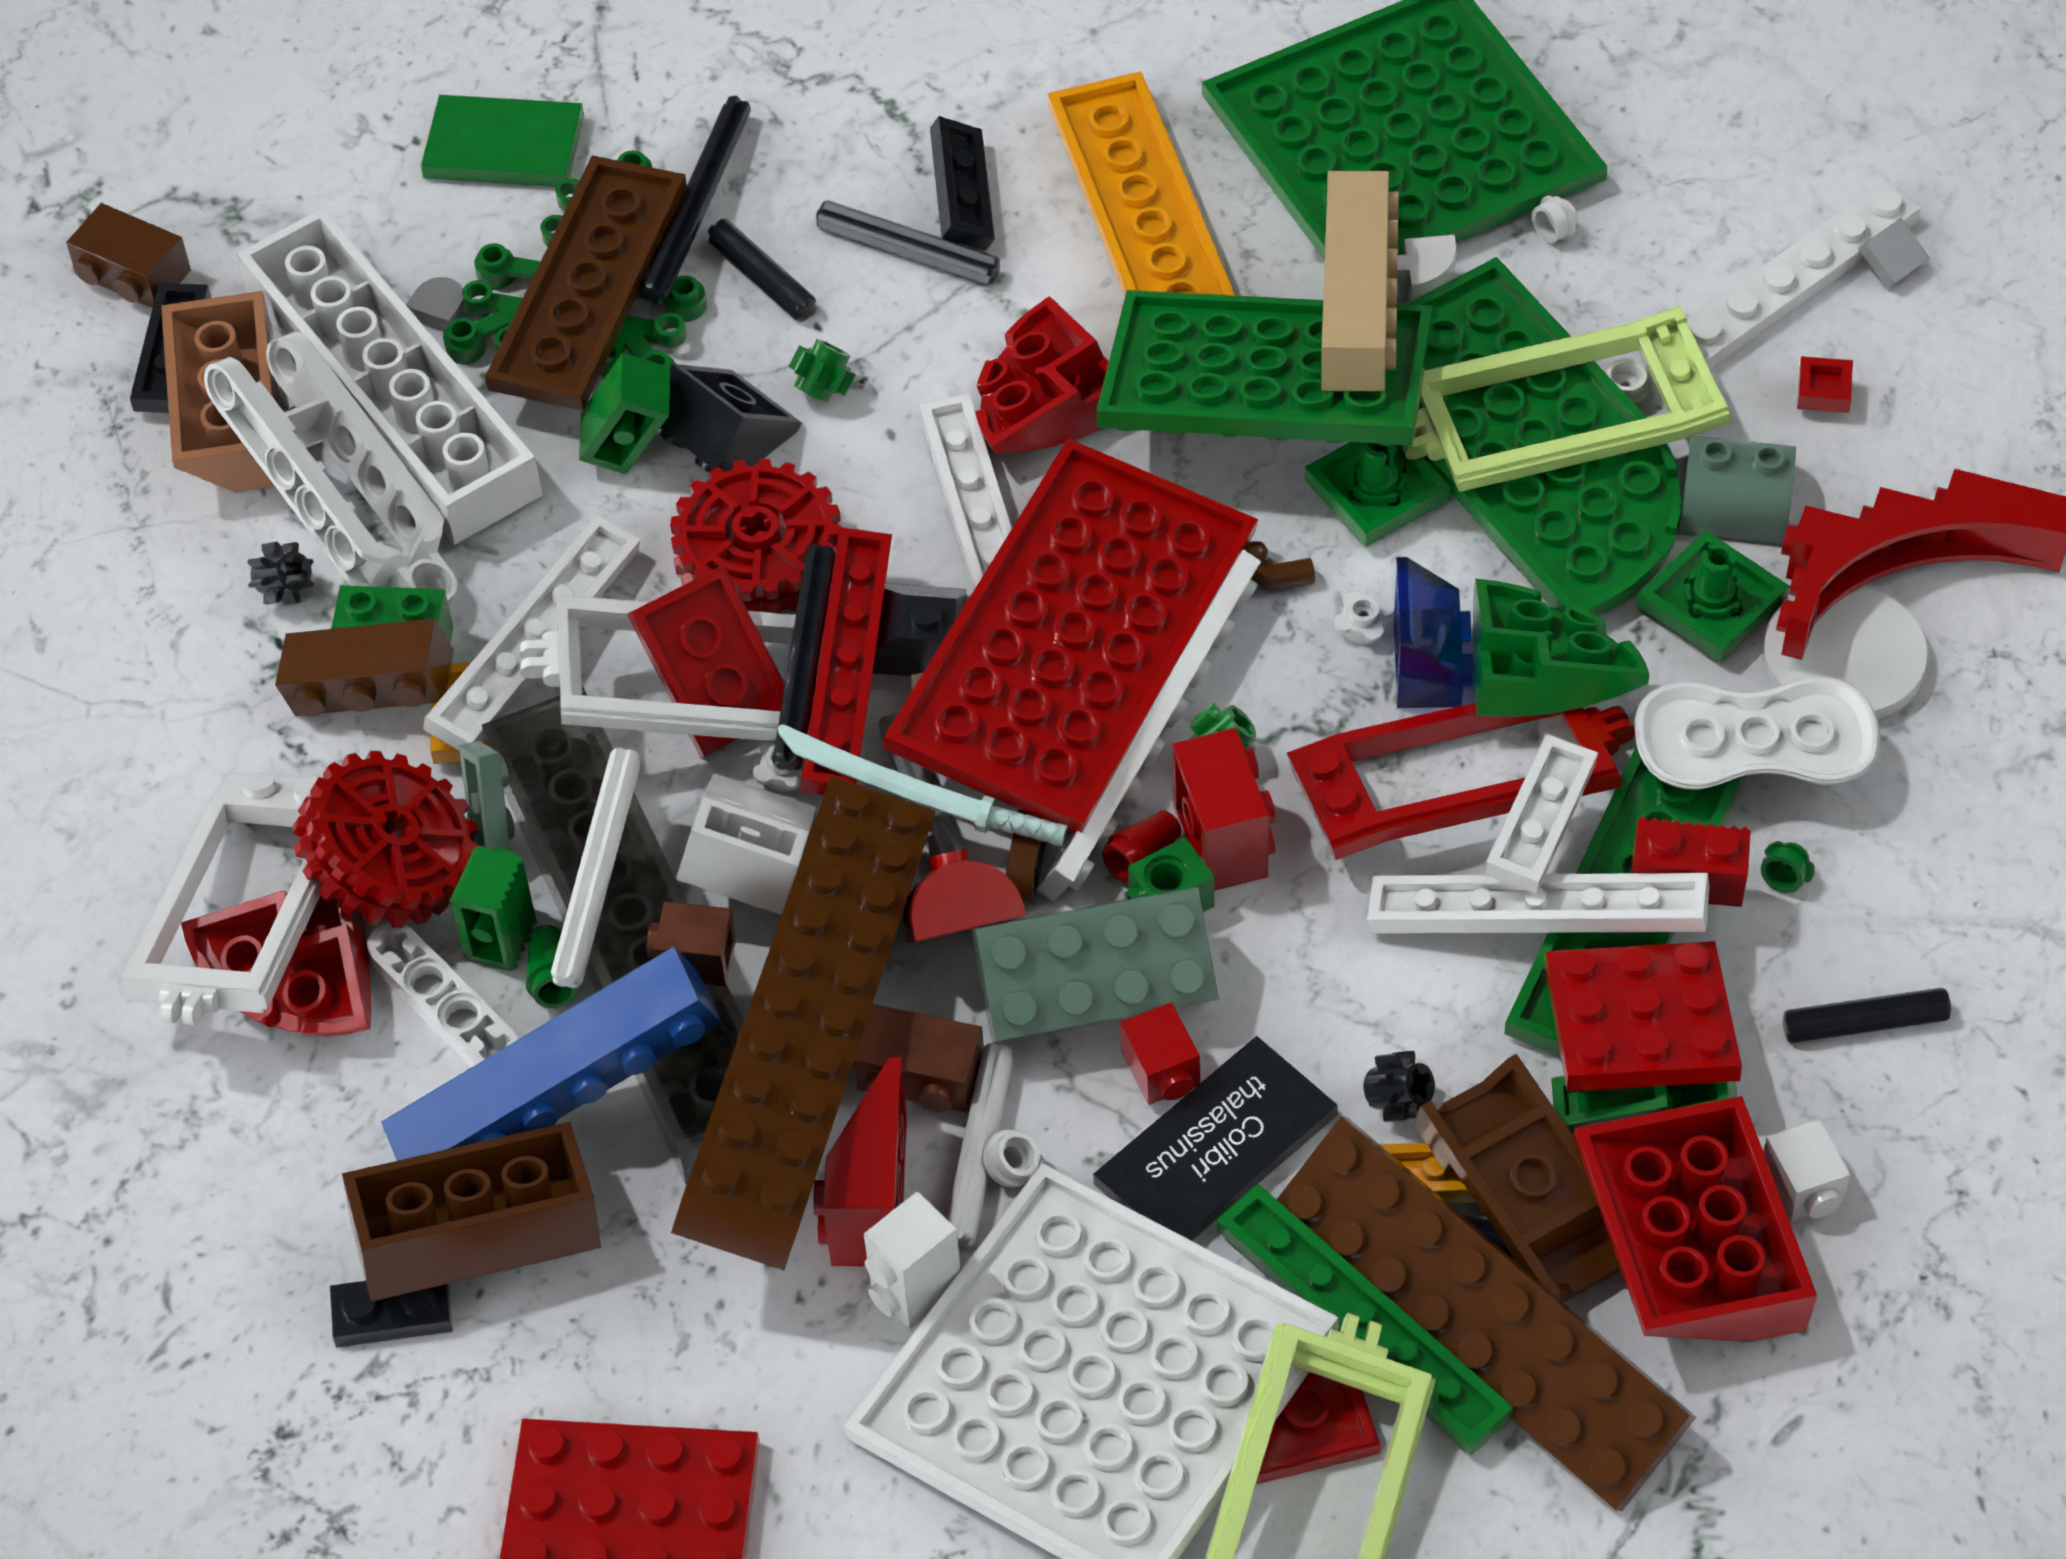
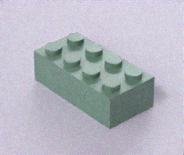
[971,887,1219,1041]

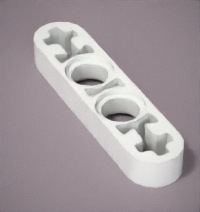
[367,923,519,1068]

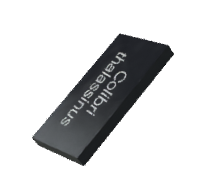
[1093,1036,1338,1241]

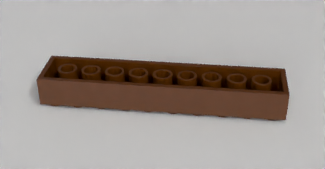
[671,776,936,1271]

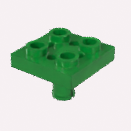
[1304,442,1451,547]
[1637,530,1790,662]

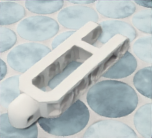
[204,332,457,605]

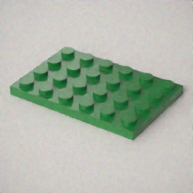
[1097,290,1433,446]

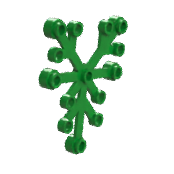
[443,150,707,377]

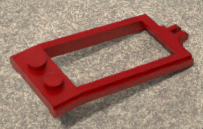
[1287,703,1635,860]

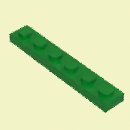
[1217,1184,1513,1456]

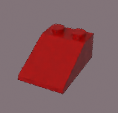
[813,1057,908,1266]

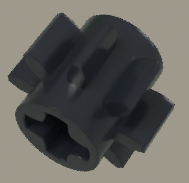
[247,541,314,605]
[1363,1051,1435,1122]

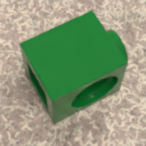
[1125,837,1214,912]

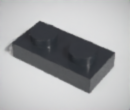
[330,1281,453,1347]

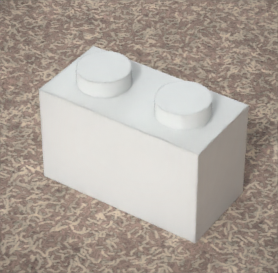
[864,1191,961,1328]

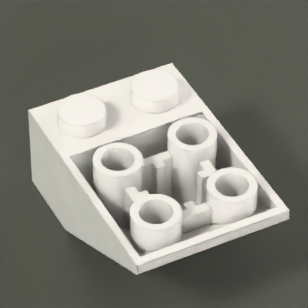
[676,773,817,915]

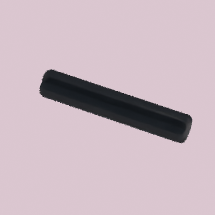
[707,219,817,321]
[1782,988,1951,1043]

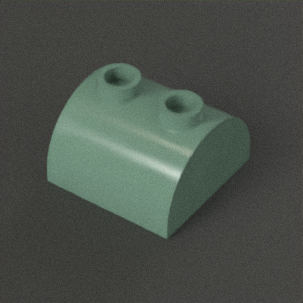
[1680,435,1796,545]

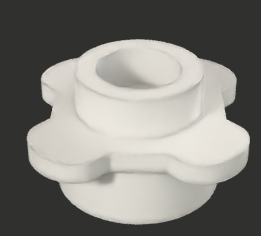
[1333,591,1394,645]
[753,741,804,792]

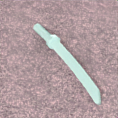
[778,724,1068,847]

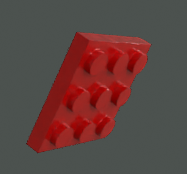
[1545,941,1742,1092]

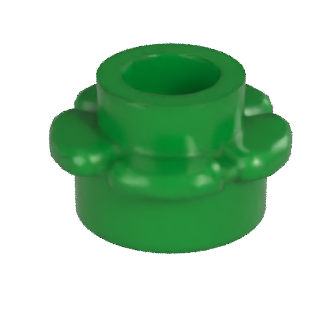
[1761,841,1815,893]

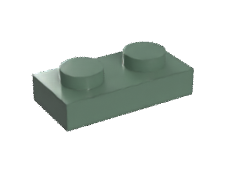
[459,741,515,850]

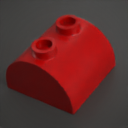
[903,848,1026,943]

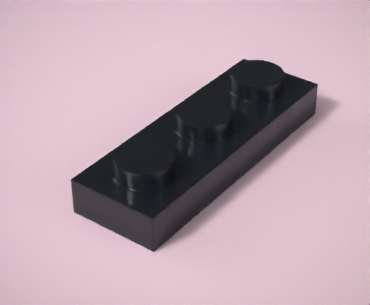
[930,116,995,251]
[130,283,212,413]

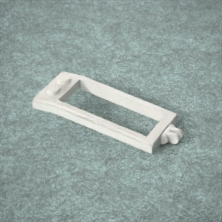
[520,594,826,741]
[117,772,322,1025]

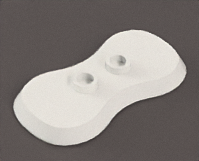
[1635,676,1880,790]

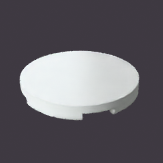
[1763,586,1928,720]

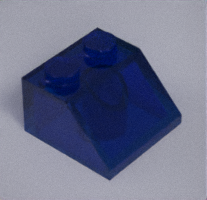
[1393,557,1473,708]

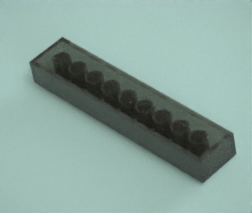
[482,687,744,1185]

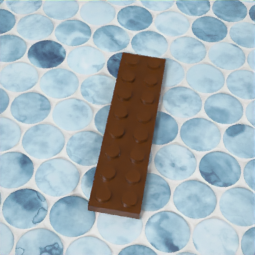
[1276,1116,1697,1511]

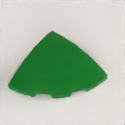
[1473,578,1650,717]

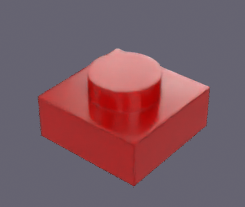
[1797,356,1853,413]

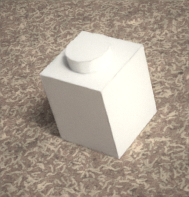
[1764,1118,1850,1222]

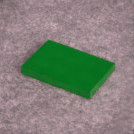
[421,94,584,186]

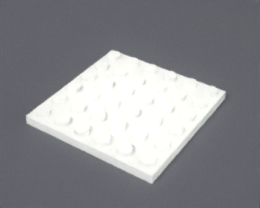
[843,1163,1339,1559]

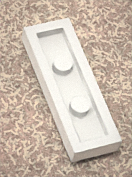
[1484,734,1598,894]

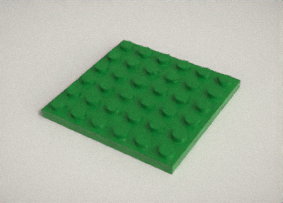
[1202,0,1608,260]

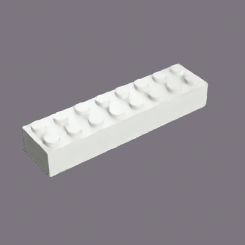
[236,208,543,545]

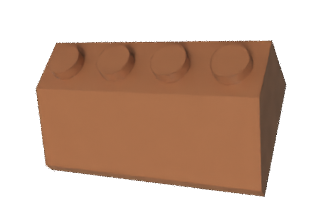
[161,291,280,493]

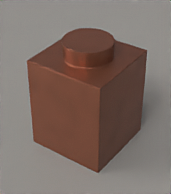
[647,901,736,987]

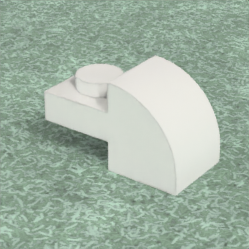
[1397,235,1456,304]

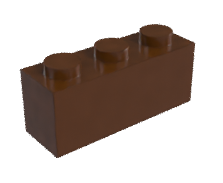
[275,619,454,716]

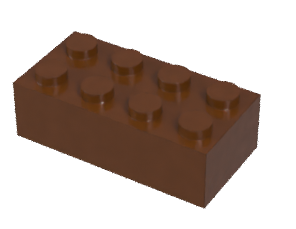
[342,1122,601,1301]

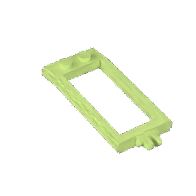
[1402,306,1731,492]
[1205,1313,1436,1559]

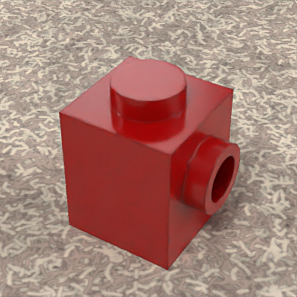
[1120,1002,1200,1105]

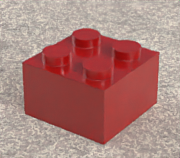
[1172,728,1276,891]

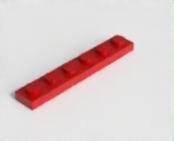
[800,527,892,795]

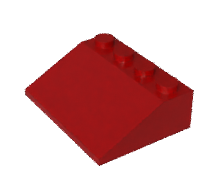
[1574,1096,1817,1342]

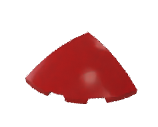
[975,296,1109,454]
[181,890,371,1037]

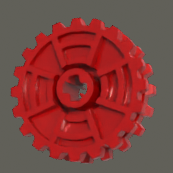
[670,459,841,614]
[292,750,480,928]

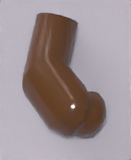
[1244,541,1315,591]

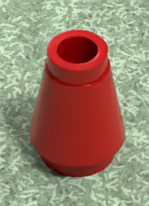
[1102,810,1182,883]

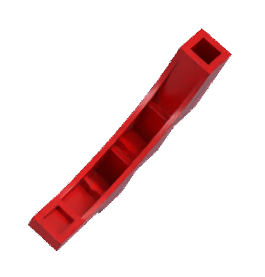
[1776,468,2066,660]

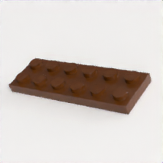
[485,155,687,411]

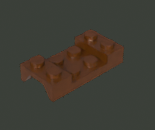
[1413,1054,1621,1303]

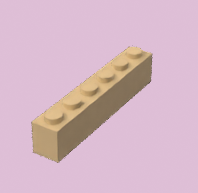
[1322,171,1398,391]

